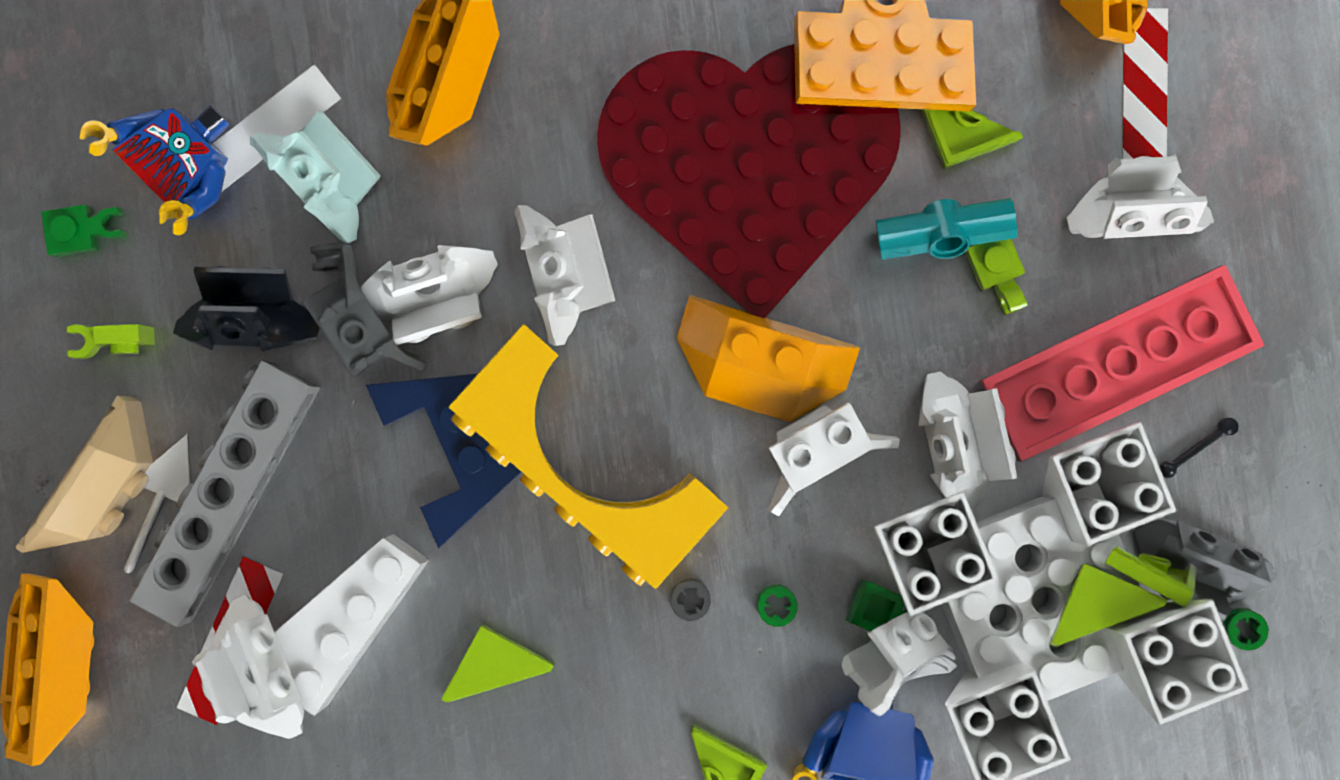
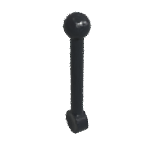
[1159,418,1239,478]

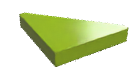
[920,109,1023,170]
[1105,546,1197,607]
[1049,563,1167,647]
[441,624,555,703]
[690,724,767,780]

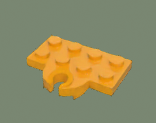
[794,0,976,112]

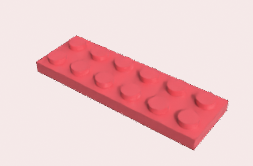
[979,265,1265,462]

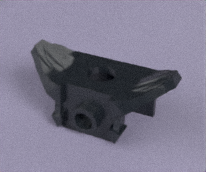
[173,266,320,351]

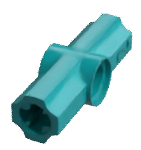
[876,198,1018,260]

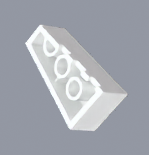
[248,534,430,716]

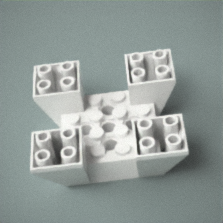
[874,422,1249,780]

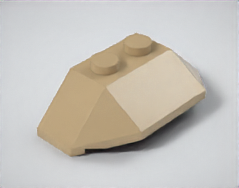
[15,396,153,553]

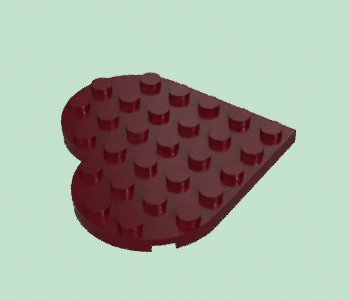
[597,44,901,319]

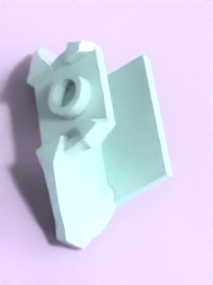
[250,110,381,243]

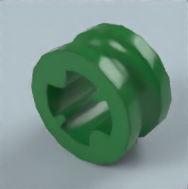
[756,584,798,627]
[1222,607,1269,651]

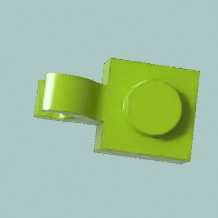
[965,239,1027,315]
[67,324,155,359]

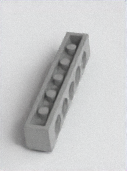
[130,360,320,627]

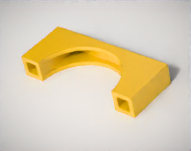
[449,323,729,589]

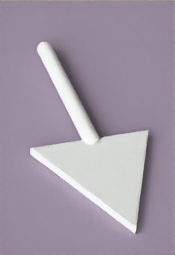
[124,434,191,573]

